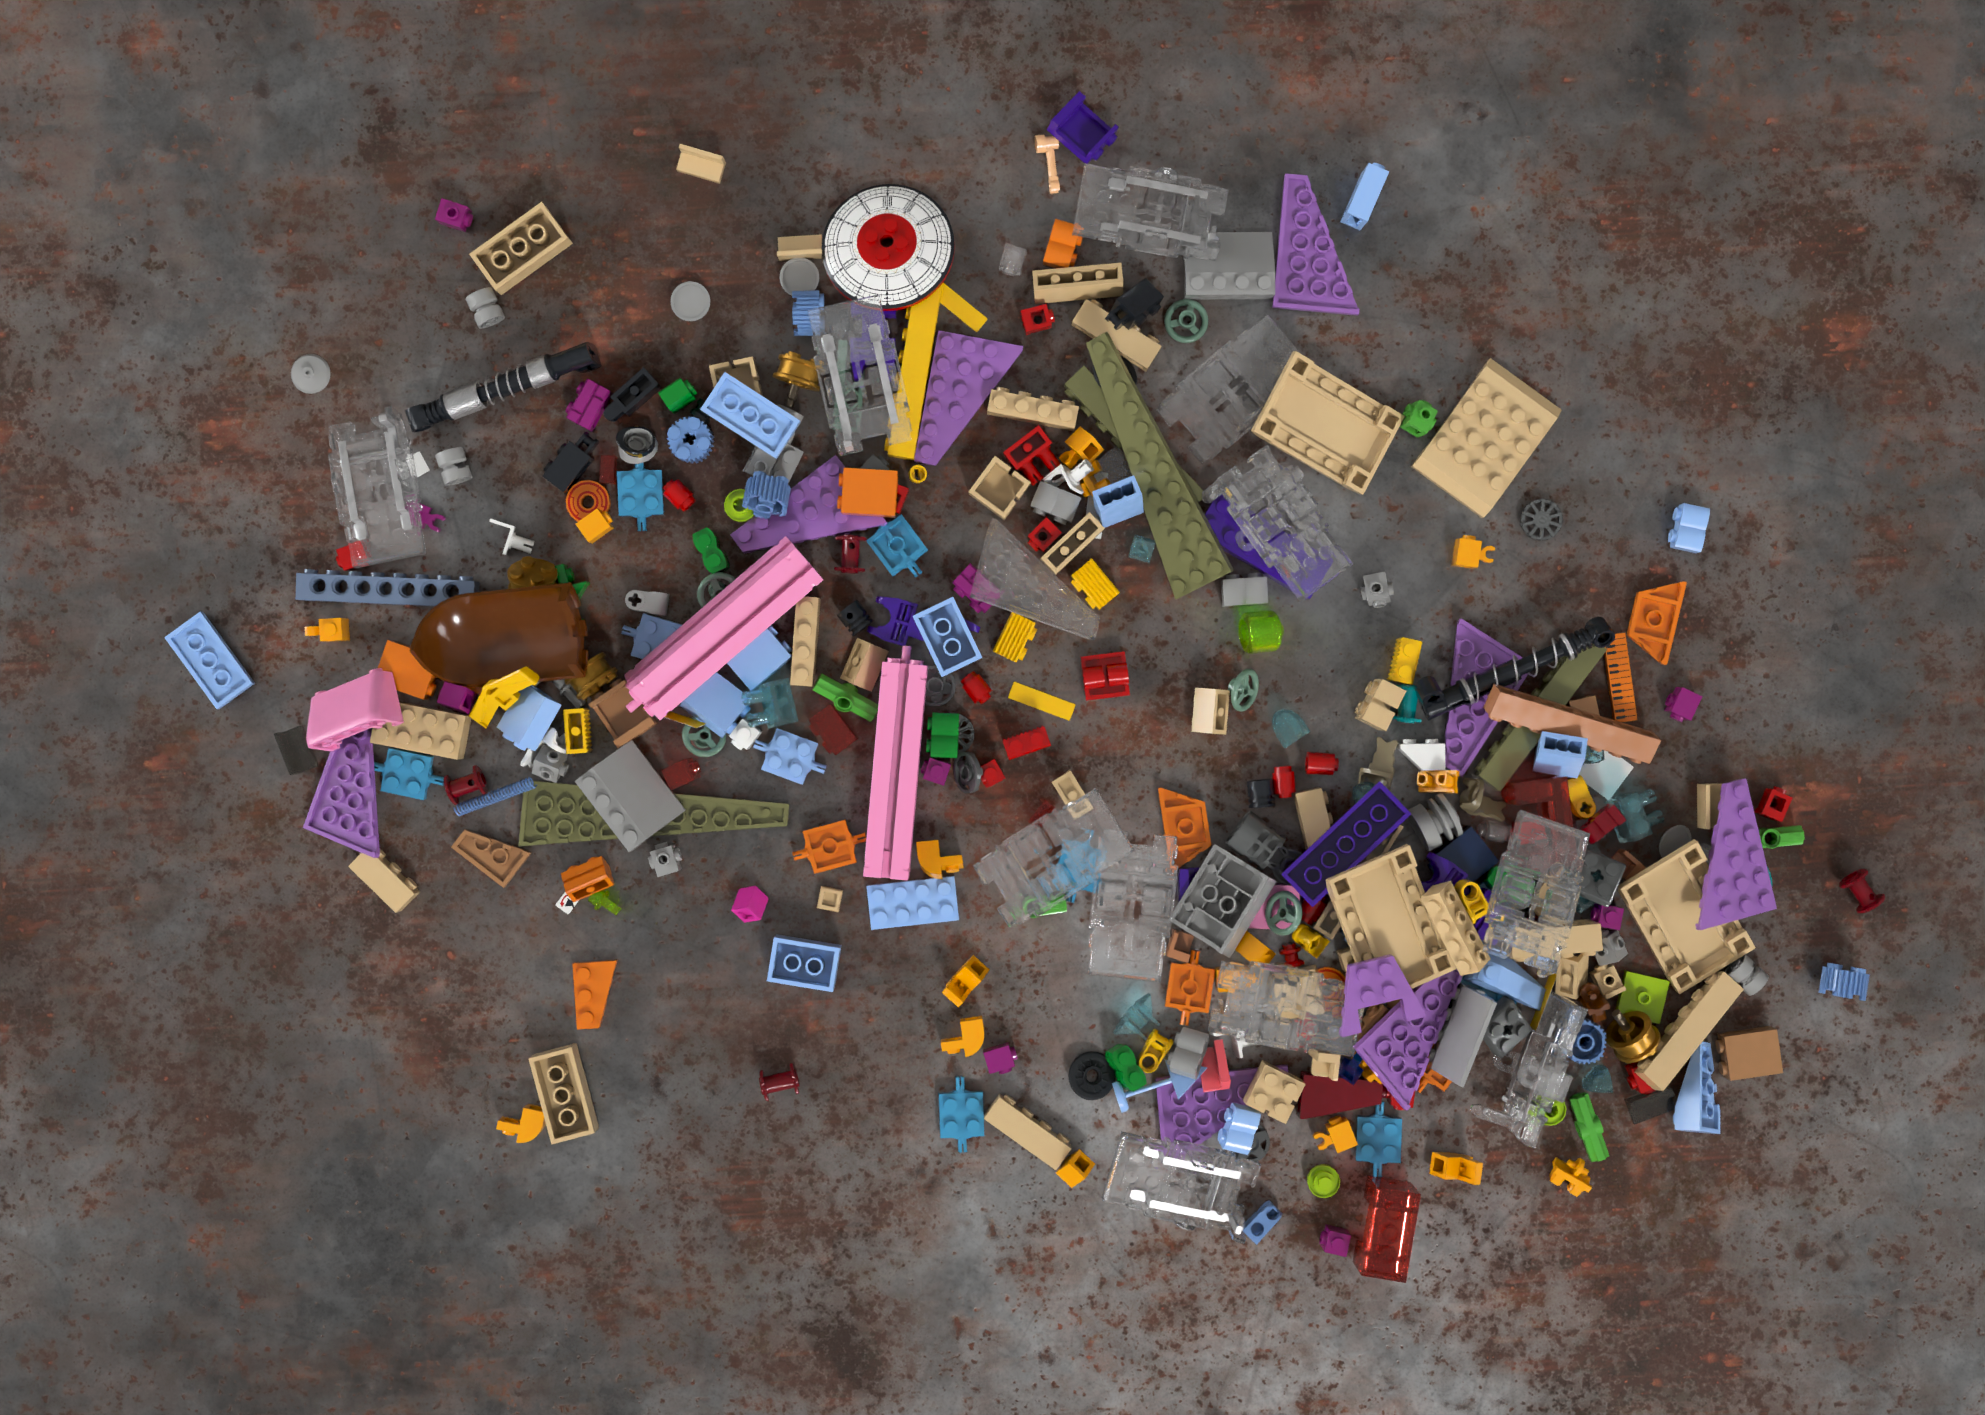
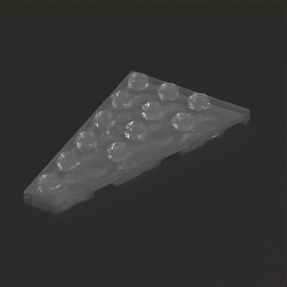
[970,518,1101,641]

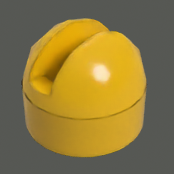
[908,465,927,483]

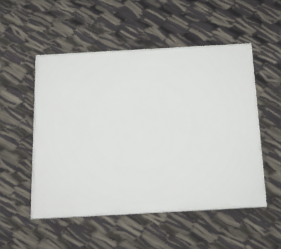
[1579,750,1634,800]

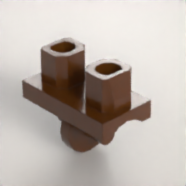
[1576,982,1610,1023]

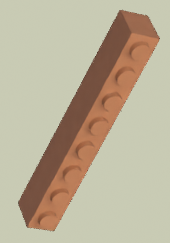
[1483,684,1661,764]

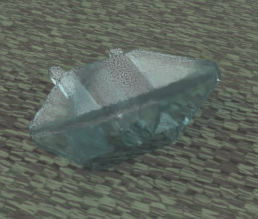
[1113,993,1160,1040]

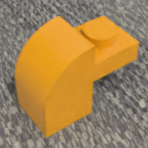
[916,840,964,879]
[1235,931,1276,971]
[942,955,990,1007]
[941,1016,984,1057]
[496,1104,546,1143]
[1429,1152,1483,1185]

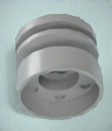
[1408,793,1463,851]

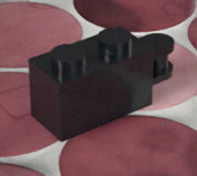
[1105,278,1164,330]
[603,367,662,422]
[543,431,599,494]

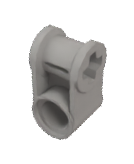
[625,590,670,616]

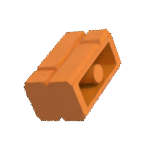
[561,856,615,902]

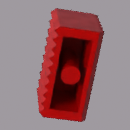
[1003,725,1051,760]

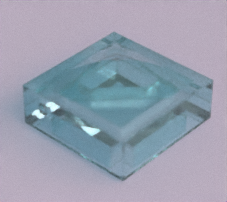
[1128,535,1156,563]

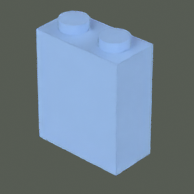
[1340,163,1389,230]
[1092,475,1144,528]
[727,625,793,691]
[680,672,752,738]
[497,685,562,751]
[1532,731,1588,779]

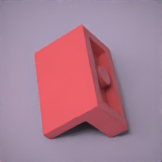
[1200,1039,1231,1092]

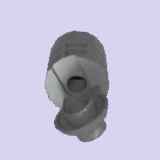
[1225,810,1302,885]

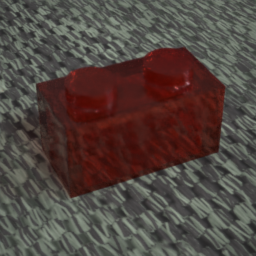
[599,455,617,485]
[1028,800,1056,830]

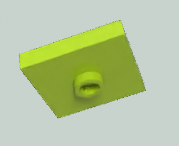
[1615,970,1670,1024]

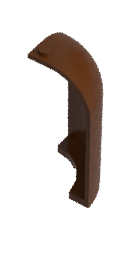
[410,582,588,687]

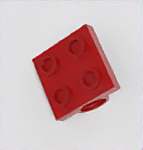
[1080,651,1130,701]

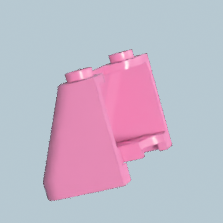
[306,668,404,752]

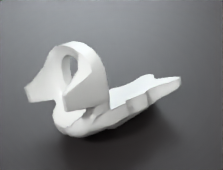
[520,727,566,769]

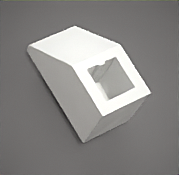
[1397,739,1445,770]

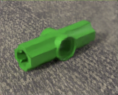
[812,674,878,721]
[1758,825,1805,849]
[1568,1092,1609,1162]

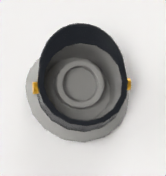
[616,426,658,464]

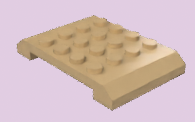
[1251,351,1405,495]
[1411,358,1562,518]
[1618,839,1755,994]
[1326,844,1456,989]

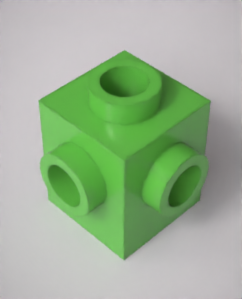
[1400,400,1438,438]

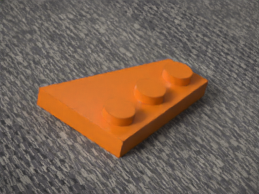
[572,960,618,1030]

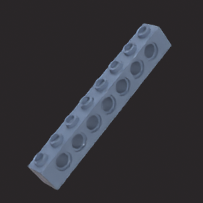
[295,569,480,606]

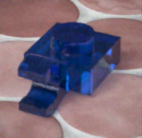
[1338,1052,1364,1085]

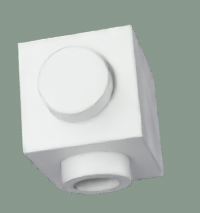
[729,718,763,750]

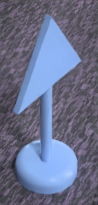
[1112,1059,1207,1113]

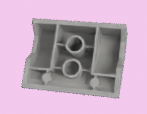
[1183,232,1275,300]
[575,740,686,852]
[1168,844,1277,957]
[1428,982,1497,1088]

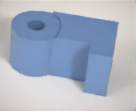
[1240,1200,1282,1245]

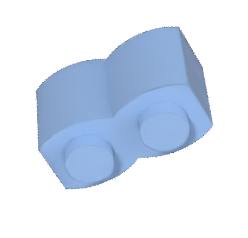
[1668,503,1710,553]
[1218,1102,1261,1155]

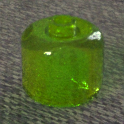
[1238,610,1284,654]

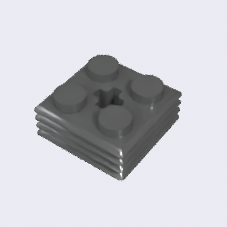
[1566,848,1626,907]
[1483,996,1532,1058]

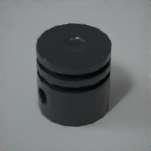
[837,600,874,637]
[1246,779,1275,808]

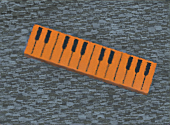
[1604,633,1637,722]

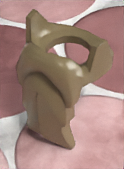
[1358,737,1399,790]
[1459,778,1506,822]

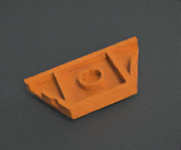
[1626,581,1687,665]
[1157,787,1212,872]

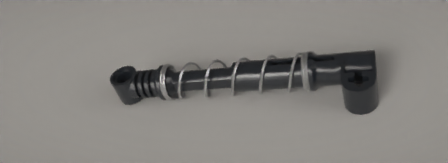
[1415,617,1615,721]

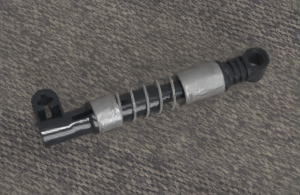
[405,342,602,433]

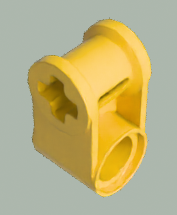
[1559,775,1596,818]
[1454,879,1493,924]
[1292,924,1330,959]
[1137,1029,1174,1073]

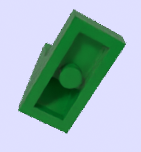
[555,564,590,600]

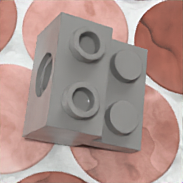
[743,443,804,483]

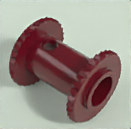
[834,535,867,574]
[443,765,488,805]
[1839,869,1885,913]
[759,1063,800,1101]

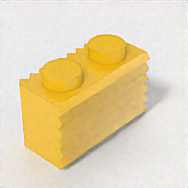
[1071,559,1120,610]
[993,611,1038,663]
[1387,637,1422,685]
[563,708,593,754]

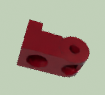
[1579,804,1626,844]

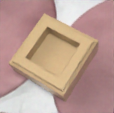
[817,886,843,912]

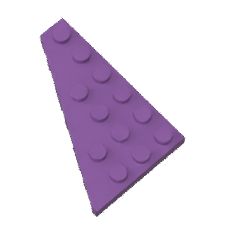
[1272,173,1360,316]
[914,330,1023,466]
[730,455,888,554]
[1444,619,1528,777]
[303,728,380,858]
[1695,778,1777,930]
[1353,968,1463,1111]
[1155,1065,1288,1158]

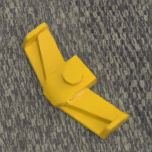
[468,666,540,729]

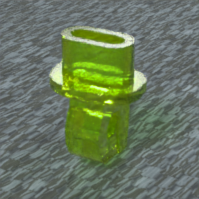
[588,890,622,916]

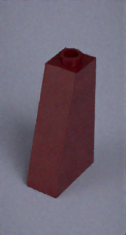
[1297,1071,1386,1119]

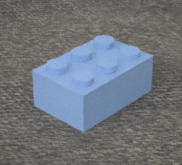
[913,597,982,677]
[767,934,842,992]

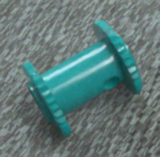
[1393,684,1422,724]

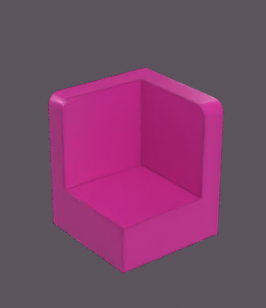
[731,886,768,923]

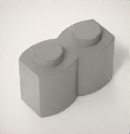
[1030,481,1081,525]
[1221,573,1268,607]
[1167,1027,1210,1080]

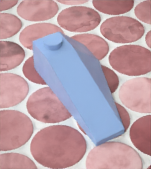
[1464,940,1546,1011]
[1673,1041,1720,1134]

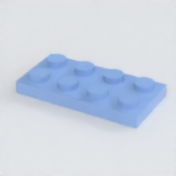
[700,372,801,459]
[164,611,255,709]
[866,876,959,930]

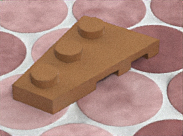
[451,829,532,888]

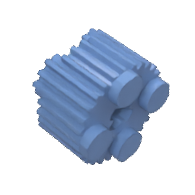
[792,290,825,336]
[667,416,714,463]
[742,471,791,519]
[1819,962,1870,1001]
[1556,1016,1607,1064]

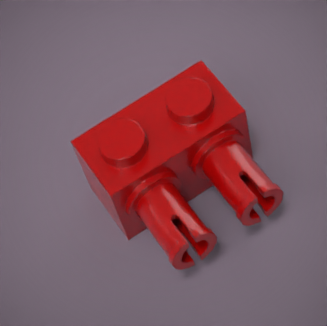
[1003,425,1061,486]

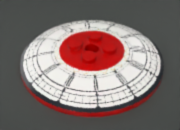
[821,184,955,311]

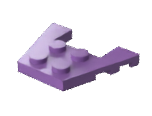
[1339,954,1426,1037]

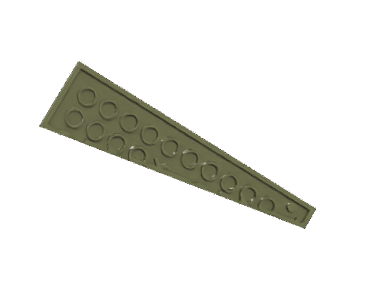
[1086,332,1234,600]
[519,780,790,846]

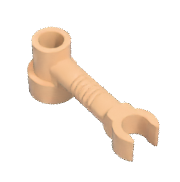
[1034,134,1060,194]

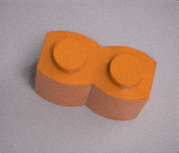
[1043,219,1084,269]

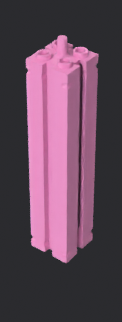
[624,536,823,720]
[863,646,928,880]

